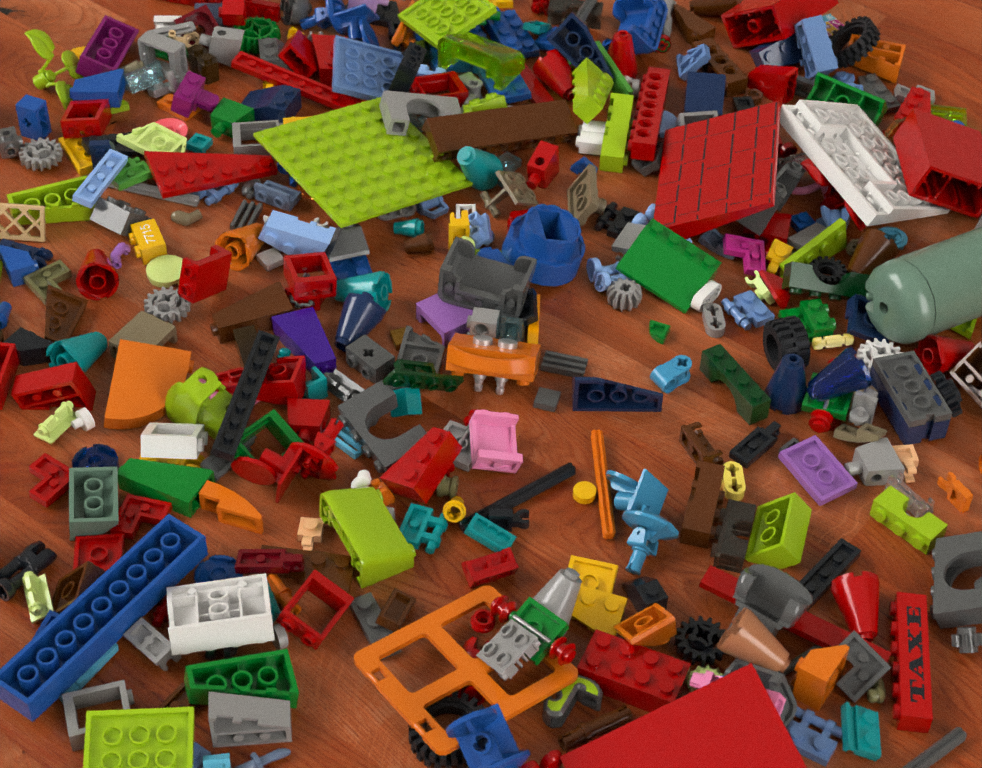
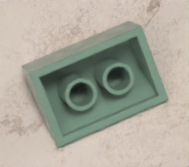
[69,467,119,541]

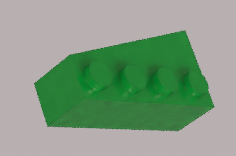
[184,649,299,708]

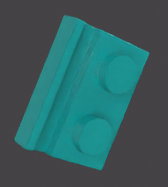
[840,702,882,761]

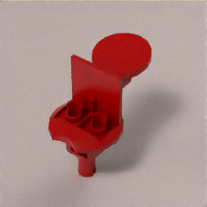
[231,418,344,503]

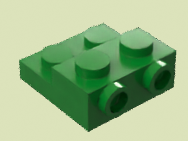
[778,298,836,342]

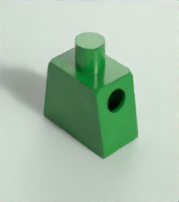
[210,97,255,138]

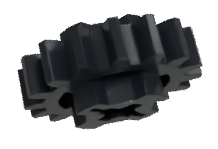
[930,370,963,418]
[674,616,726,667]

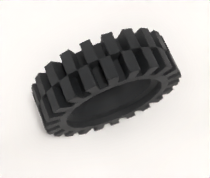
[829,16,880,69]
[409,691,485,768]

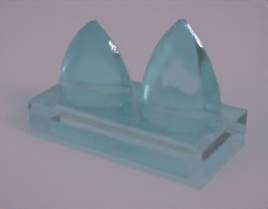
[123,61,166,94]

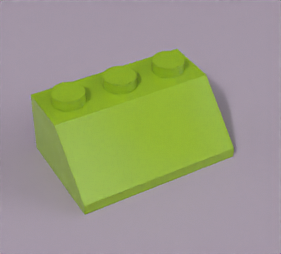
[745,492,812,569]

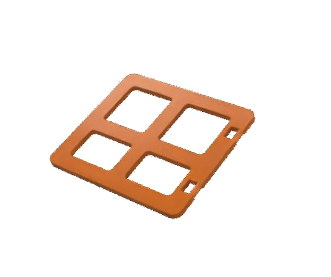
[354,585,578,756]

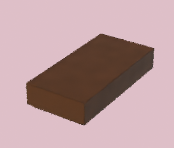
[375,588,416,632]

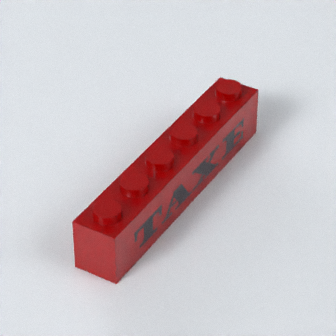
[889,592,933,734]

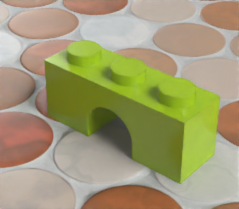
[870,485,948,555]

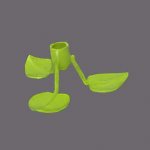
[24,29,84,111]

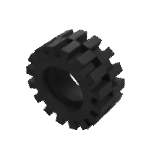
[810,256,847,285]

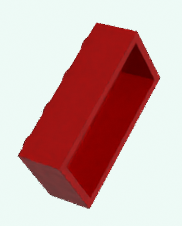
[577,629,691,712]

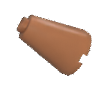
[717,607,791,673]

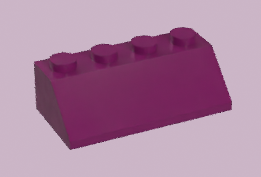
[76,15,139,77]

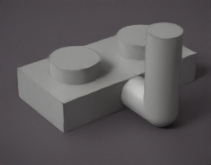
[147,70,184,98]

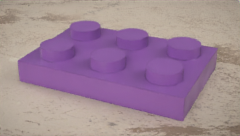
[778,435,858,506]

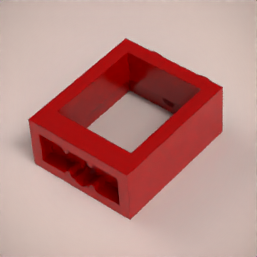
[410,71,469,108]
[60,99,112,139]
[283,252,337,301]
[276,569,355,650]

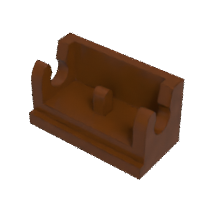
[679,422,724,465]

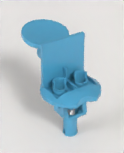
[606,469,679,575]

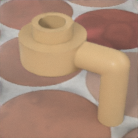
[168,30,200,49]

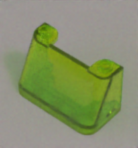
[438,31,525,91]

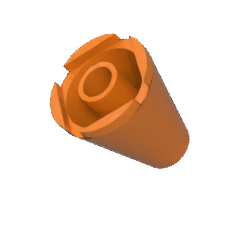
[215,223,265,271]

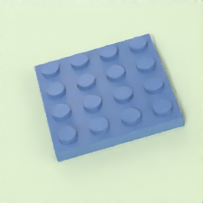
[332,35,403,100]

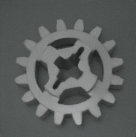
[19,137,63,171]
[144,286,191,324]

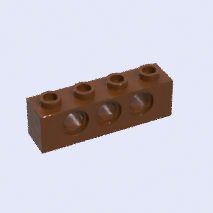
[691,38,748,98]

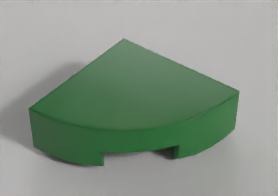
[649,320,670,344]

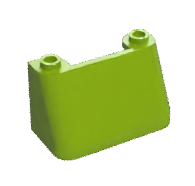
[319,486,416,589]

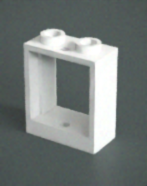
[140,422,208,459]

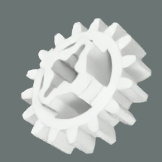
[856,338,904,375]

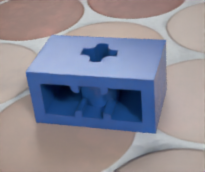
[15,94,52,141]

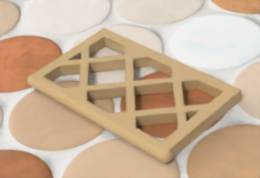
[0,203,46,242]

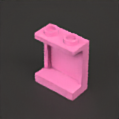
[469,409,523,473]

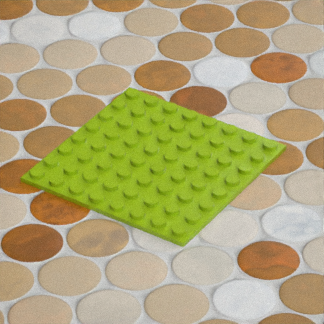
[253,97,473,228]

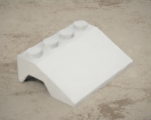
[166,573,275,655]

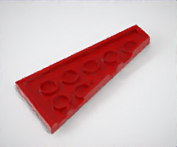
[144,151,278,199]

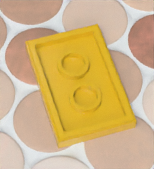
[58,131,93,176]

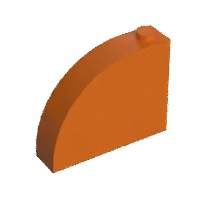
[103,339,194,429]

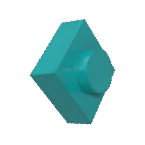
[186,133,213,153]

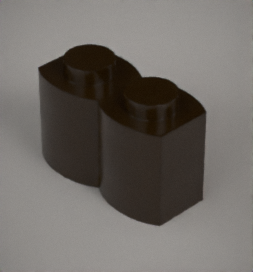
[187,44,220,85]

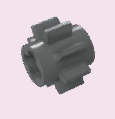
[951,626,982,653]

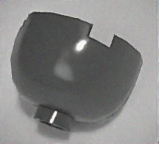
[280,0,312,26]

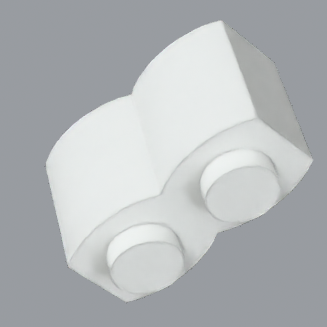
[575,120,606,155]

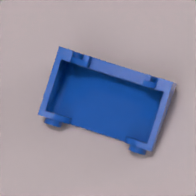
[602,0,668,55]

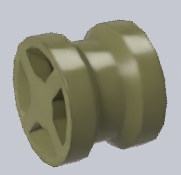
[436,475,459,499]

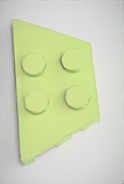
[116,122,187,155]

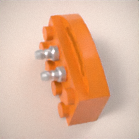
[446,333,541,395]

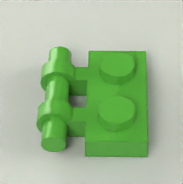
[112,157,153,191]

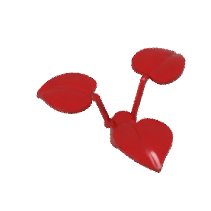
[800,158,866,232]

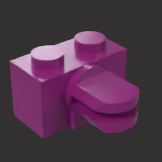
[171,70,219,118]

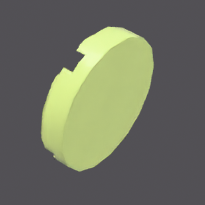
[146,255,183,288]

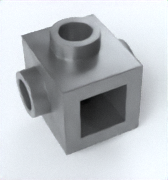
[0,126,24,159]

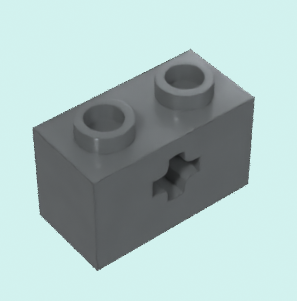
[346,334,395,384]

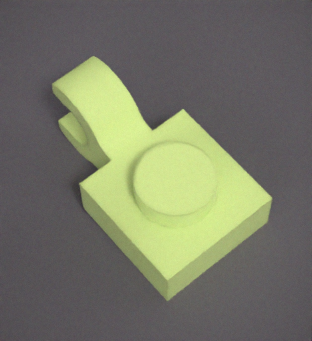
[745,270,775,305]

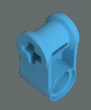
[650,355,692,393]

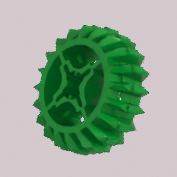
[234,16,281,55]

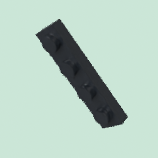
[800,538,861,612]

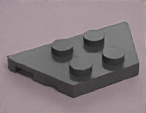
[390,326,445,390]

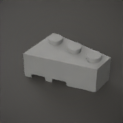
[208,692,292,748]

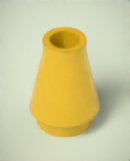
[443,496,466,523]

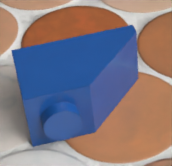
[0,245,39,287]

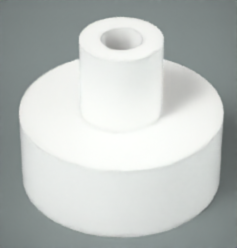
[71,407,95,431]

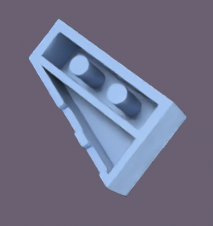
[258,210,336,255]

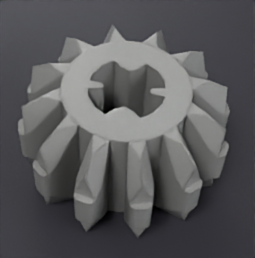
[607,278,643,312]

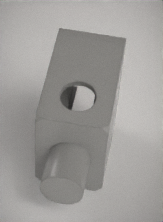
[199,26,245,67]
[844,437,905,486]

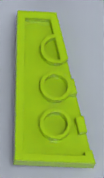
[780,218,847,278]

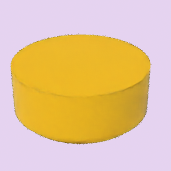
[573,481,597,504]

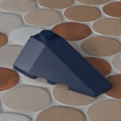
[547,12,614,79]
[572,377,663,412]

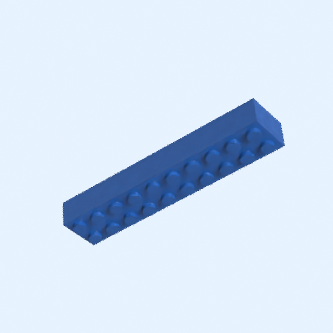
[0,514,208,722]

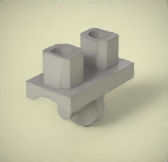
[848,387,878,426]

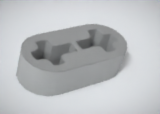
[702,303,726,338]

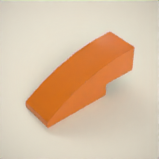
[199,480,264,534]

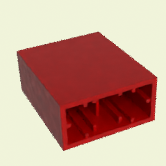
[893,108,982,219]

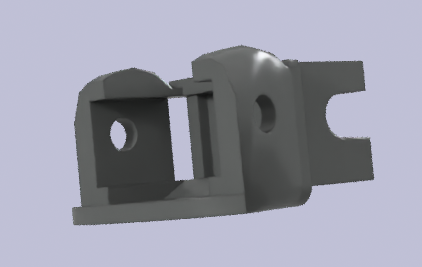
[728,564,813,637]

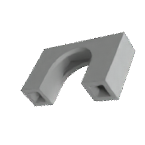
[379,90,462,136]

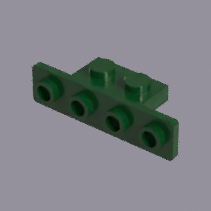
[382,359,464,392]

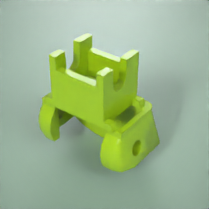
[165,367,233,440]

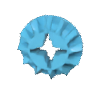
[879,227,908,250]

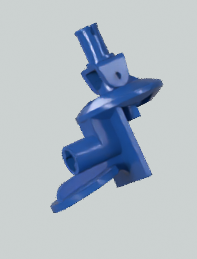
[300,0,380,46]
[445,703,531,768]

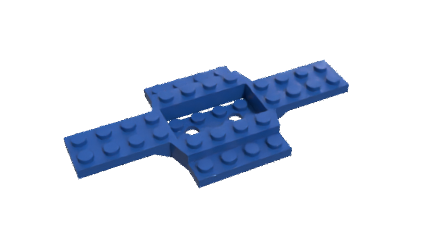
[413,7,540,104]

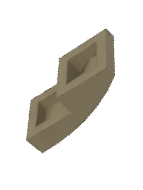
[833,423,887,443]

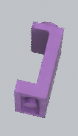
[416,293,473,348]

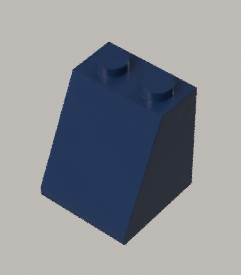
[684,71,726,116]

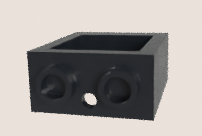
[388,42,427,93]

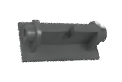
[323,369,365,402]

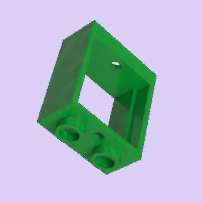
[234,409,304,459]

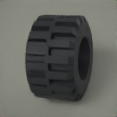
[763,316,810,371]

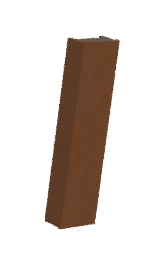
[422,99,578,162]

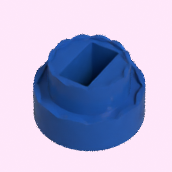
[501,204,586,286]

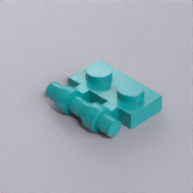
[400,503,448,554]

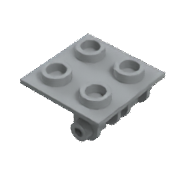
[476,619,541,681]

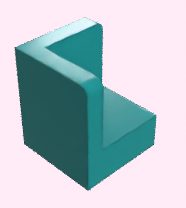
[302,366,328,400]
[391,388,422,417]

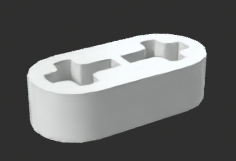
[691,280,722,312]

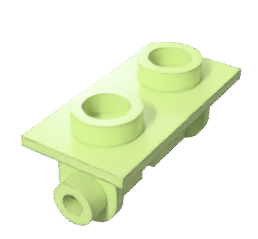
[33,401,76,445]
[22,571,54,624]

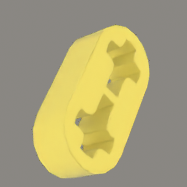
[722,461,746,502]

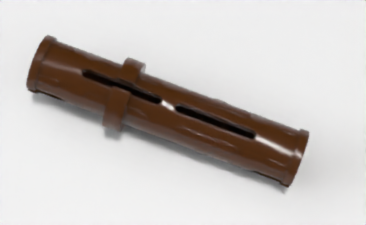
[557,705,632,751]

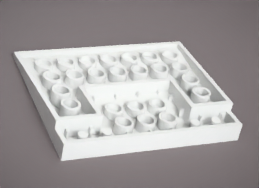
[780,99,950,226]

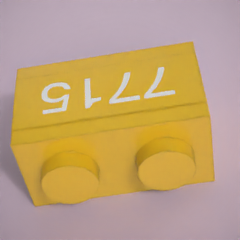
[128,219,167,265]

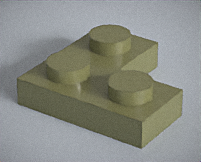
[23,260,72,306]

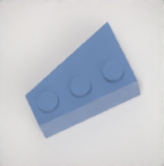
[794,15,838,80]

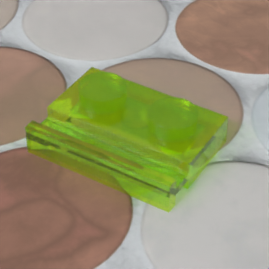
[931,104,967,126]

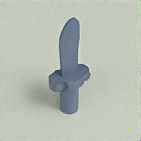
[234,748,291,768]

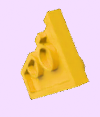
[571,585,627,636]

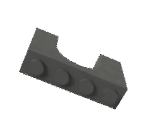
[337,380,427,474]
[930,531,982,629]

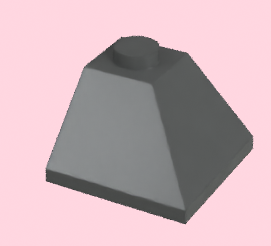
[324,223,370,262]

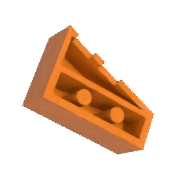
[848,34,906,84]

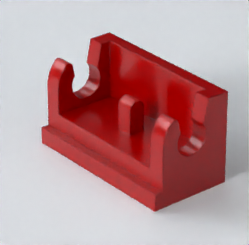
[461,547,519,589]

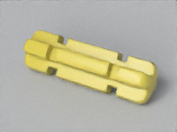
[812,333,854,350]

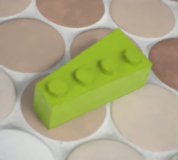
[572,57,614,124]
[599,93,634,173]
[6,175,97,225]

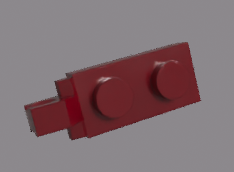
[234,549,305,574]

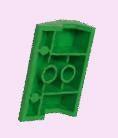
[804,72,888,127]
[615,218,722,314]

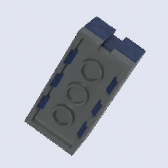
[868,351,952,445]

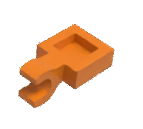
[937,472,973,514]

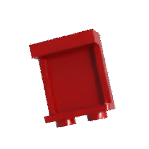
[178,245,232,304]

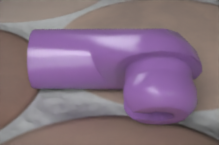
[110,242,131,269]

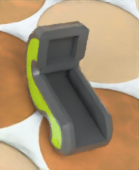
[542,675,603,728]

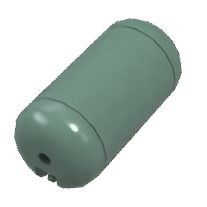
[865,227,982,344]

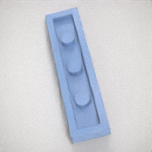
[72,149,128,209]

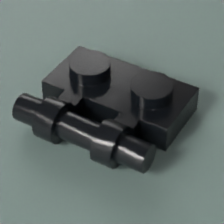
[594,202,642,239]

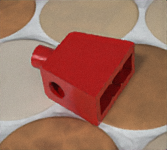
[526,140,560,190]
[743,213,792,244]
[287,398,331,444]

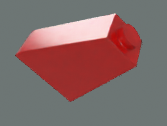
[278,30,318,78]
[747,65,799,106]

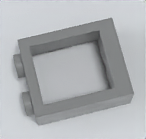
[137,30,188,80]
[232,120,279,160]
[62,680,135,751]

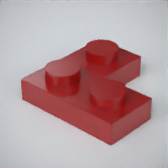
[29,453,70,508]
[110,494,173,540]

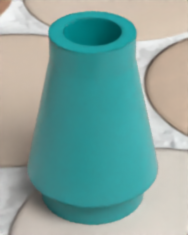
[393,218,425,237]

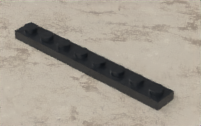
[210,330,280,462]

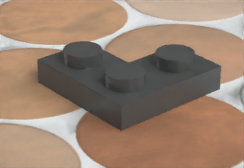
[836,630,891,704]

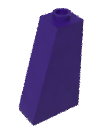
[272,307,337,374]

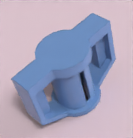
[415,196,449,219]

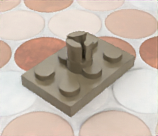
[567,164,607,226]

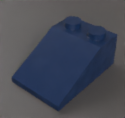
[241,85,302,123]

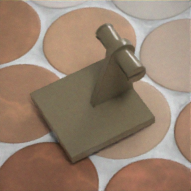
[480,170,539,218]

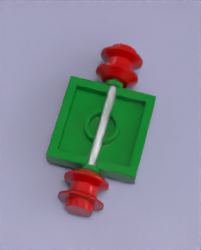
[801,358,857,433]
[490,595,576,666]

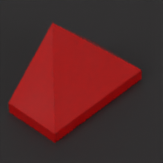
[759,270,791,309]

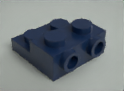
[845,294,889,343]

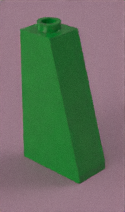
[118,458,215,518]

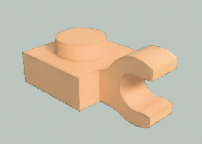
[892,444,919,483]
[297,517,325,551]

